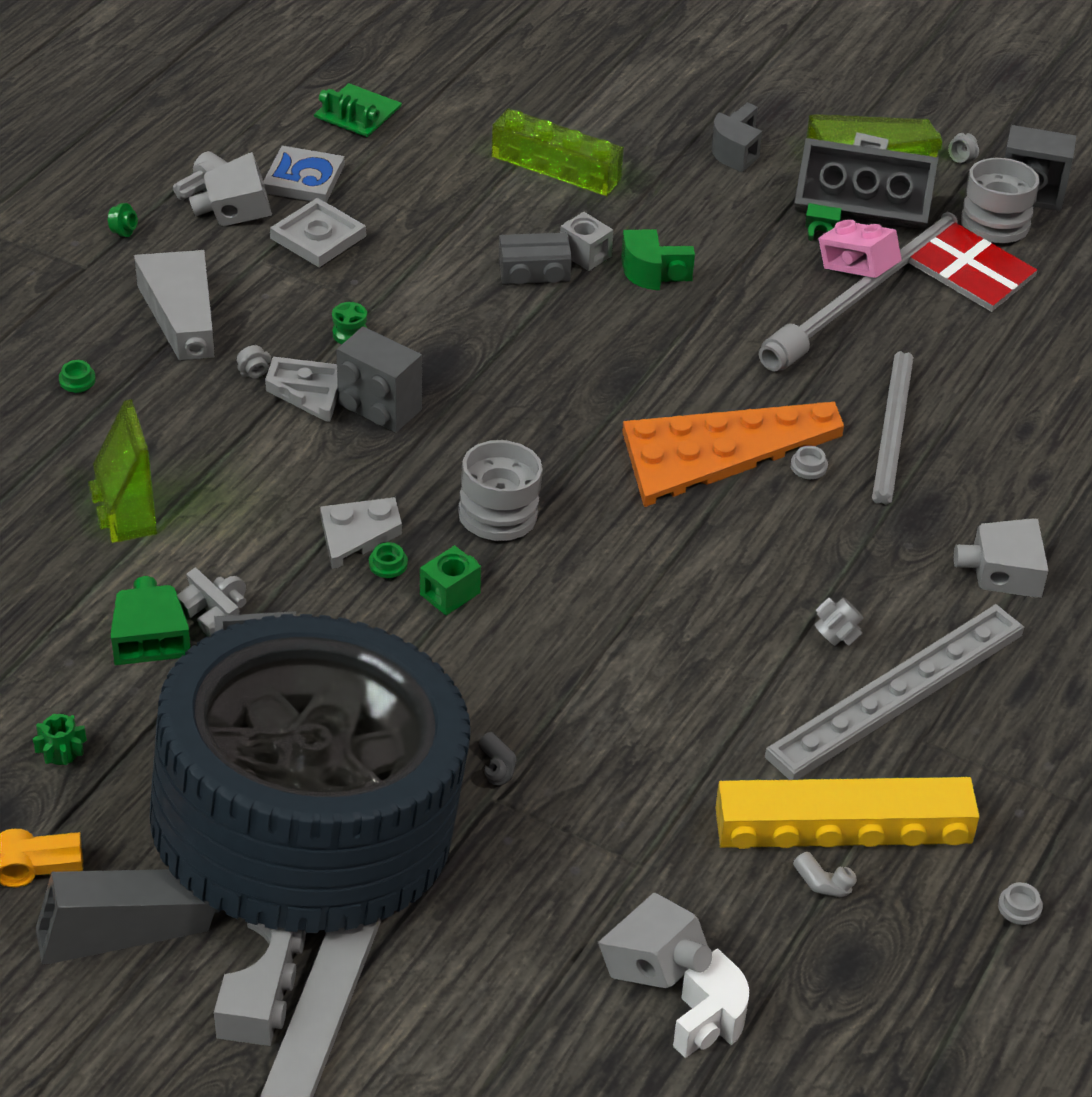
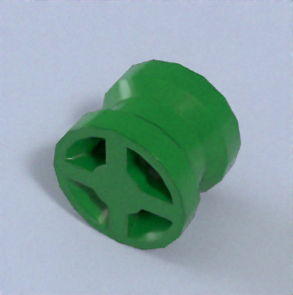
[332,302,367,345]

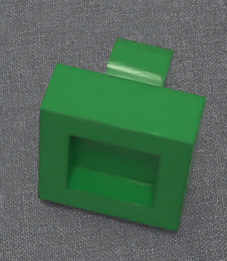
[805,203,842,241]

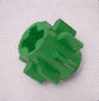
[33,714,87,765]

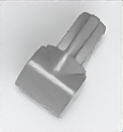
[173,151,228,200]

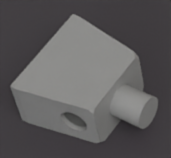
[189,152,272,226]
[954,519,1049,597]
[598,893,712,988]

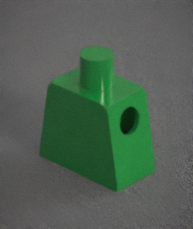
[111,576,191,665]

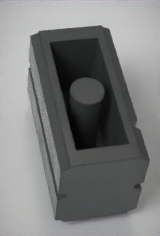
[499,232,572,284]

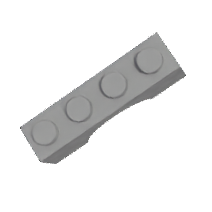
[214,923,306,1046]

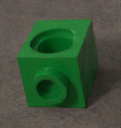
[420,545,481,616]

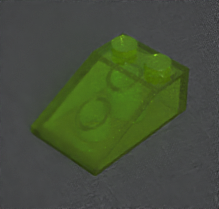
[88,399,157,543]

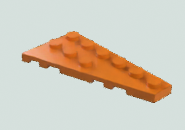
[622,402,844,507]

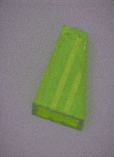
[806,114,942,157]

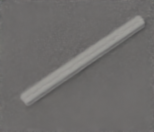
[872,351,914,505]

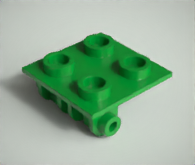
[314,83,402,137]

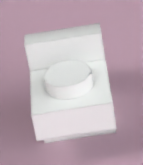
[673,948,749,1058]

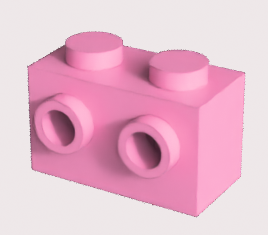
[818,220,902,278]

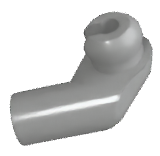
[793,852,857,898]

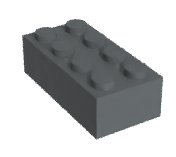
[795,138,939,230]

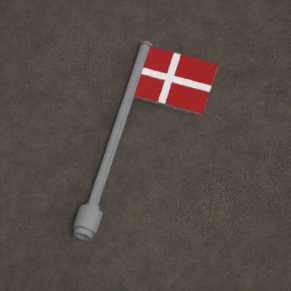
[759,212,1037,371]

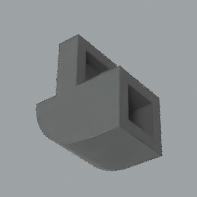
[712,102,763,172]

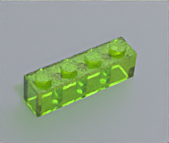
[492,108,624,196]

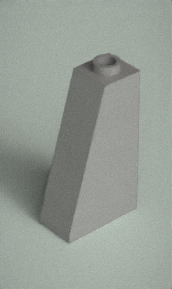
[134,250,215,360]

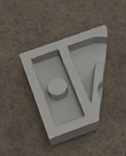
[265,357,338,422]
[320,497,402,569]

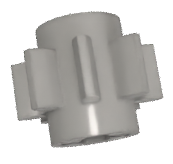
[814,597,864,646]

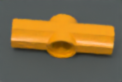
[0,829,83,887]

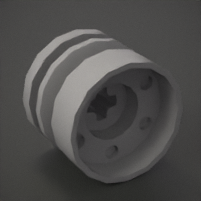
[961,157,1039,243]
[458,440,543,541]

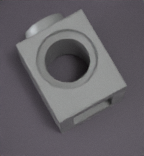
[560,212,613,271]

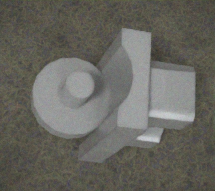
[177,567,246,637]

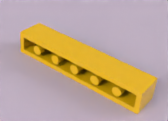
[715,777,979,849]

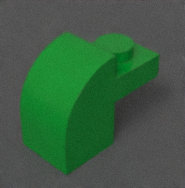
[621,229,695,290]

